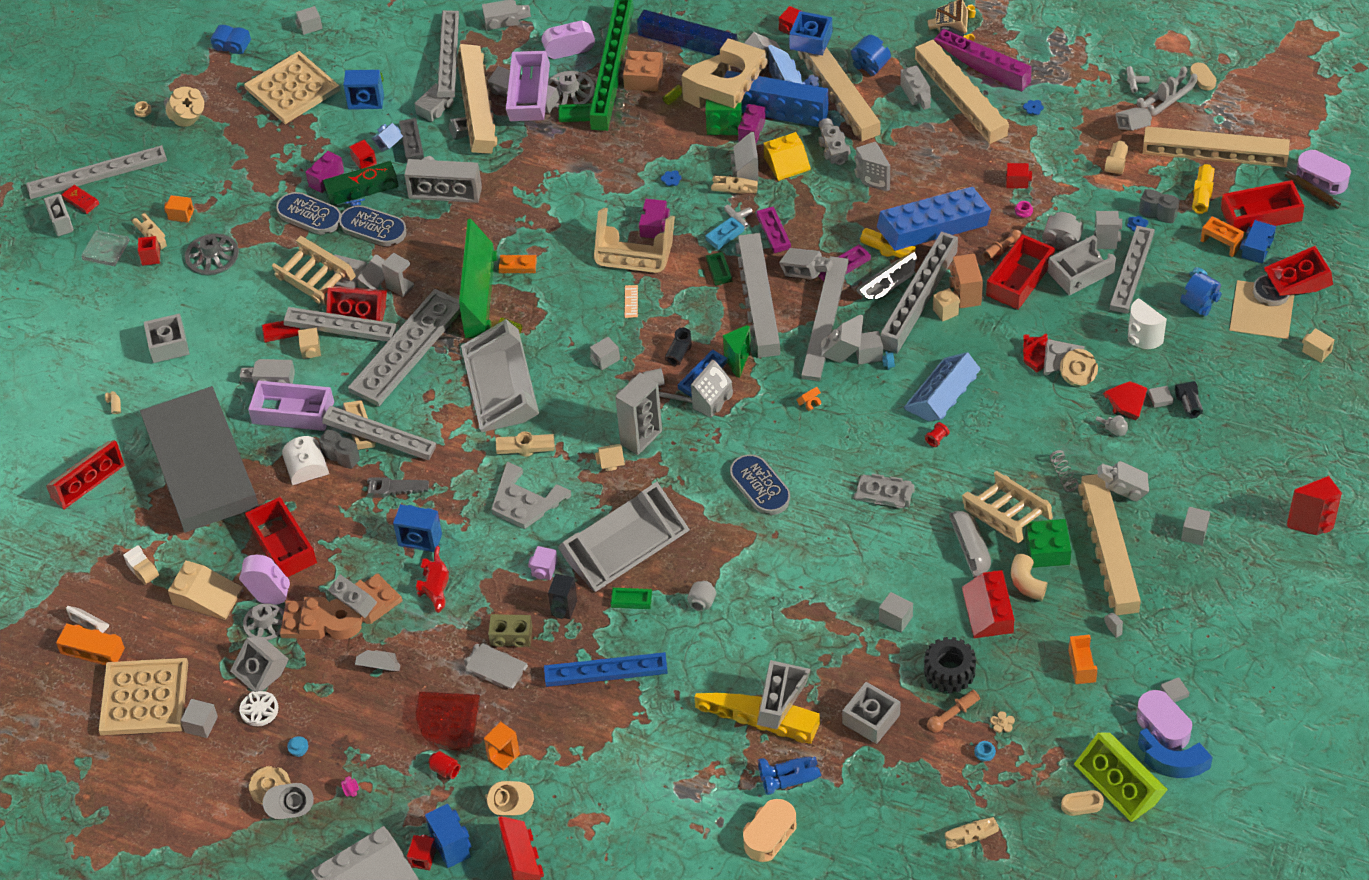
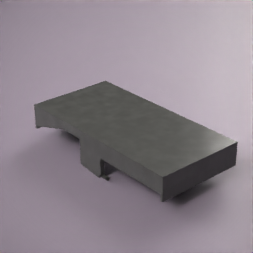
[140,386,259,532]

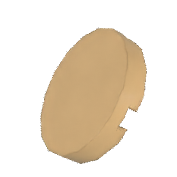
[1060,349,1098,387]
[249,766,291,805]

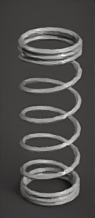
[1049,450,1079,492]

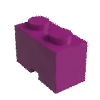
[738,104,765,144]
[305,151,344,193]
[639,199,670,238]

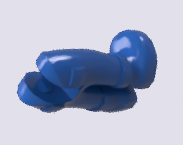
[758,757,821,795]

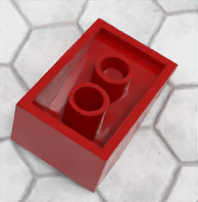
[1264,246,1333,296]

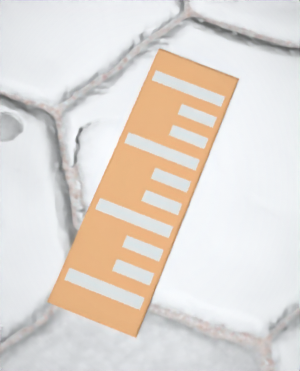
[625,285,638,318]

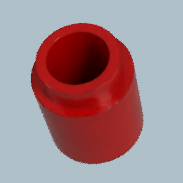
[428,751,461,779]

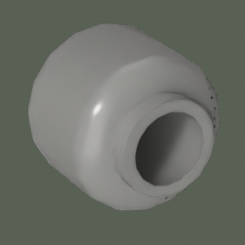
[687,581,716,611]

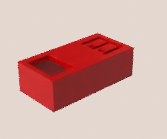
[1221,180,1305,232]
[986,234,1055,310]
[245,497,317,577]

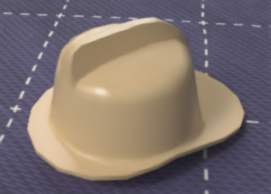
[485,781,534,815]

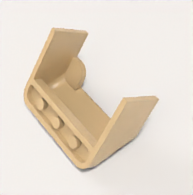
[594,208,675,273]

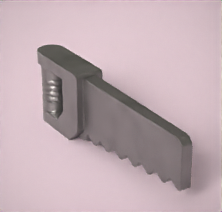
[367,477,429,498]

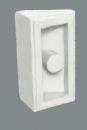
[66,606,109,633]

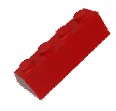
[46,440,125,509]

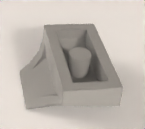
[355,650,400,671]

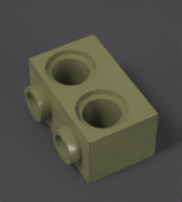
[488,614,533,647]

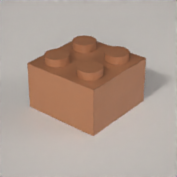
[623,50,663,92]
[949,253,983,308]

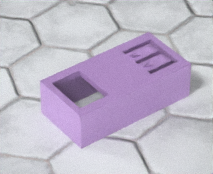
[506,51,550,121]
[248,381,334,431]

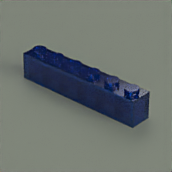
[637,9,738,56]

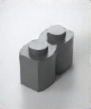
[1139,189,1180,223]
[319,430,360,469]

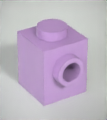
[528,546,558,580]

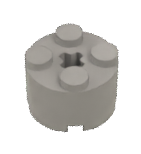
[1042,212,1084,251]

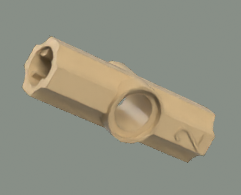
[496,431,555,457]

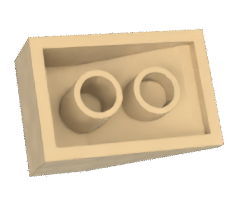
[681,55,730,108]
[168,561,243,620]

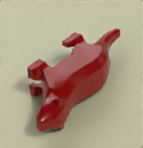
[416,546,449,613]

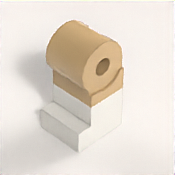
[123,546,159,585]

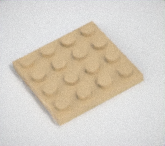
[244,51,340,124]
[99,658,188,735]

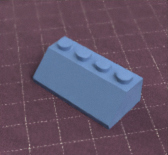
[904,352,980,421]

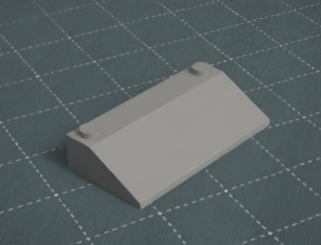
[461,319,539,432]
[558,482,690,592]

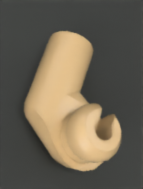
[105,391,121,414]

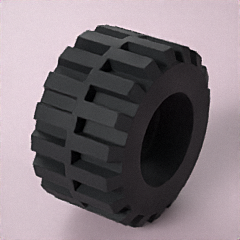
[924,637,976,693]

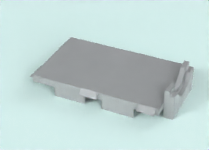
[853,474,915,508]
[464,643,528,689]

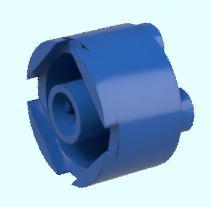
[851,35,891,76]
[1180,272,1222,316]

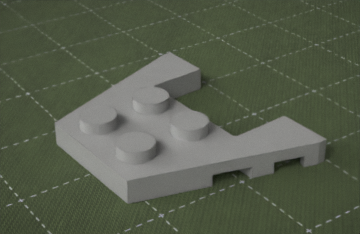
[491,462,571,529]

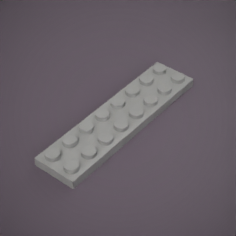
[348,289,461,406]

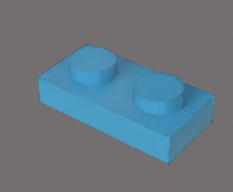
[705,217,744,250]

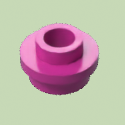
[1015,201,1033,218]
[341,776,359,797]

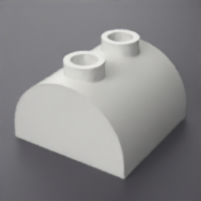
[1128,298,1167,349]
[282,436,329,485]

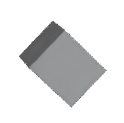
[855,331,883,364]
[1181,507,1211,546]
[879,592,913,633]
[181,699,218,738]

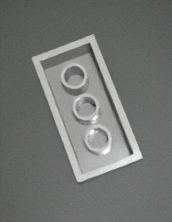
[404,159,482,203]
[615,373,662,455]

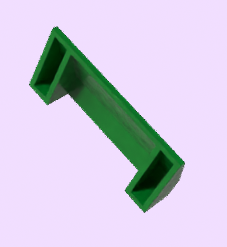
[459,219,498,338]

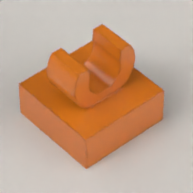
[796,387,821,411]

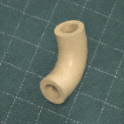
[1011,554,1048,601]

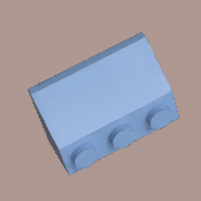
[768,45,805,84]

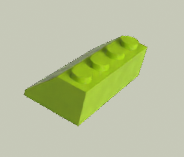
[1074,733,1168,822]

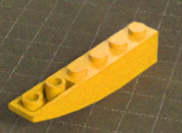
[694,693,820,744]

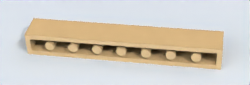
[915,40,1009,144]
[457,44,497,154]
[798,47,880,142]
[1142,127,1290,167]
[1078,474,1141,615]

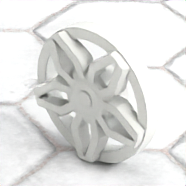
[240,691,279,726]

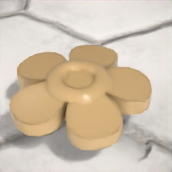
[990,712,1015,733]

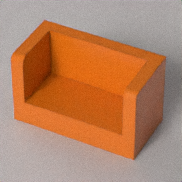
[1201,216,1244,257]
[1068,635,1097,684]
[484,721,520,770]

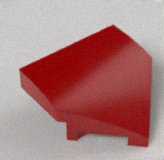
[1023,334,1051,372]
[1103,381,1147,420]

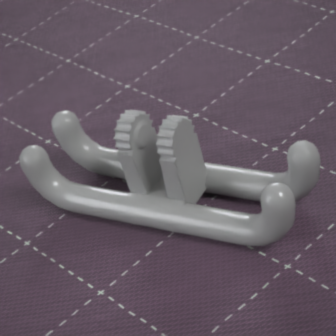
[1137,66,1198,116]

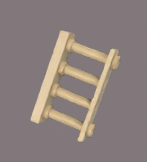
[271,236,356,306]
[962,471,1053,543]

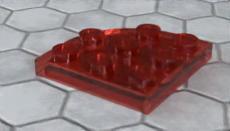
[416,692,481,752]

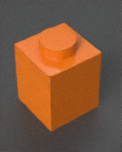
[164,195,194,223]

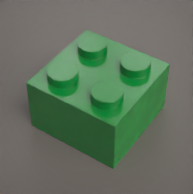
[705,99,742,135]
[1025,519,1072,568]

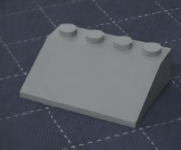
[311,826,419,880]

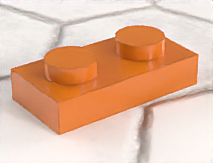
[499,255,537,273]

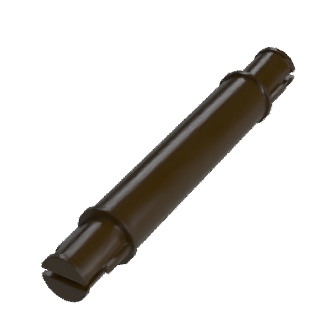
[1284,170,1341,209]

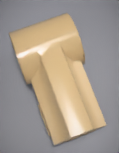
[1105,141,1128,175]

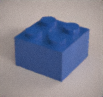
[789,11,833,56]
[343,70,384,109]
[393,504,442,552]
[425,804,472,868]

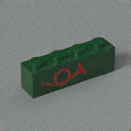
[323,161,399,206]

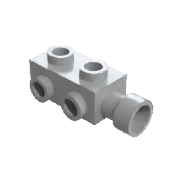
[818,118,851,165]

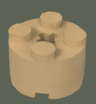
[166,87,204,127]

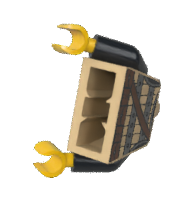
[927,0,976,42]

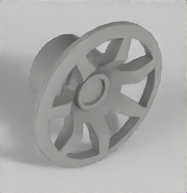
[243,604,284,641]

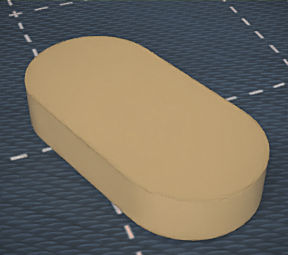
[1190,63,1216,91]
[1061,790,1104,816]

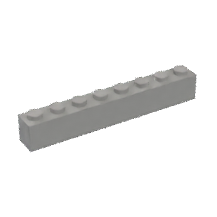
[881,232,958,354]
[735,233,780,358]

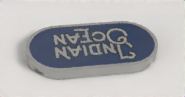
[276,192,341,235]
[339,205,407,246]
[730,455,790,515]

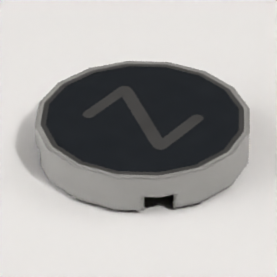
[1253,275,1290,306]

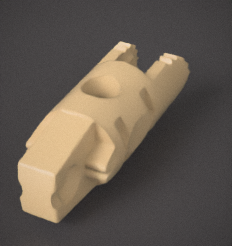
[711,176,758,194]
[132,213,167,249]
[945,817,999,849]

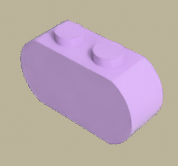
[542,21,595,59]
[1296,150,1351,195]
[239,555,290,605]
[1136,690,1192,751]

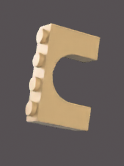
[696,39,767,108]

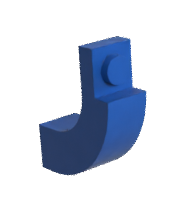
[1138,728,1213,778]

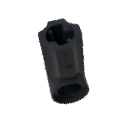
[665,327,692,366]
[1175,381,1203,419]

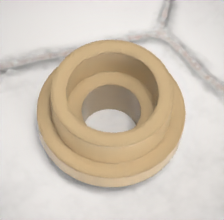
[134,101,152,117]

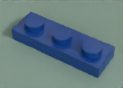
[678,349,727,397]

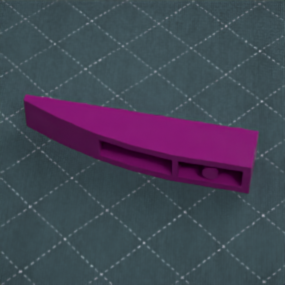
[934,29,1032,92]

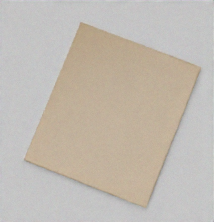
[1230,280,1294,339]

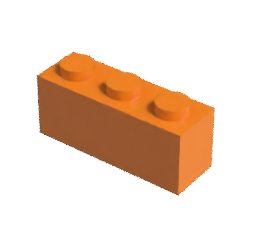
[56,623,125,665]

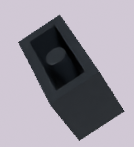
[548,574,577,619]

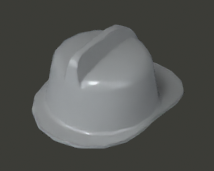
[263,783,314,819]

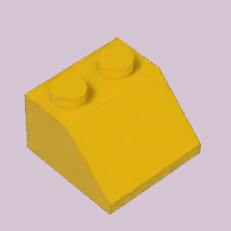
[764,132,810,181]

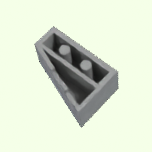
[757,660,811,729]

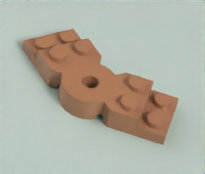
[280,573,402,640]

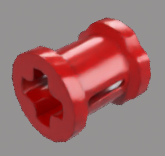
[925,422,950,447]

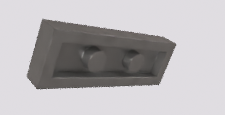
[399,118,424,162]

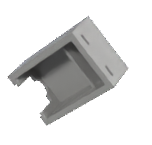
[1048,235,1116,296]

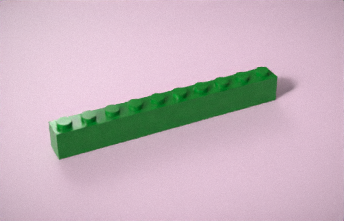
[590,0,634,131]

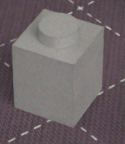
[295,6,323,35]
[590,337,620,370]

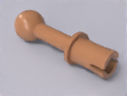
[982,230,1022,262]
[927,689,980,733]

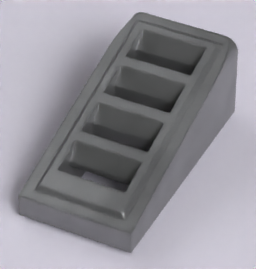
[449,117,469,140]

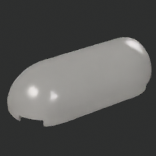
[856,252,917,299]
[949,511,991,578]

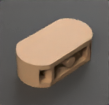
[743,799,796,862]

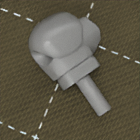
[1095,415,1128,437]

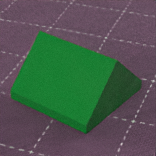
[723,325,751,378]

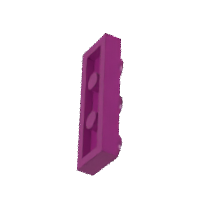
[757,206,791,253]
[818,244,871,281]

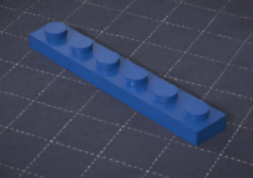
[544,652,668,687]

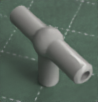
[1126,66,1150,93]
[724,205,752,229]

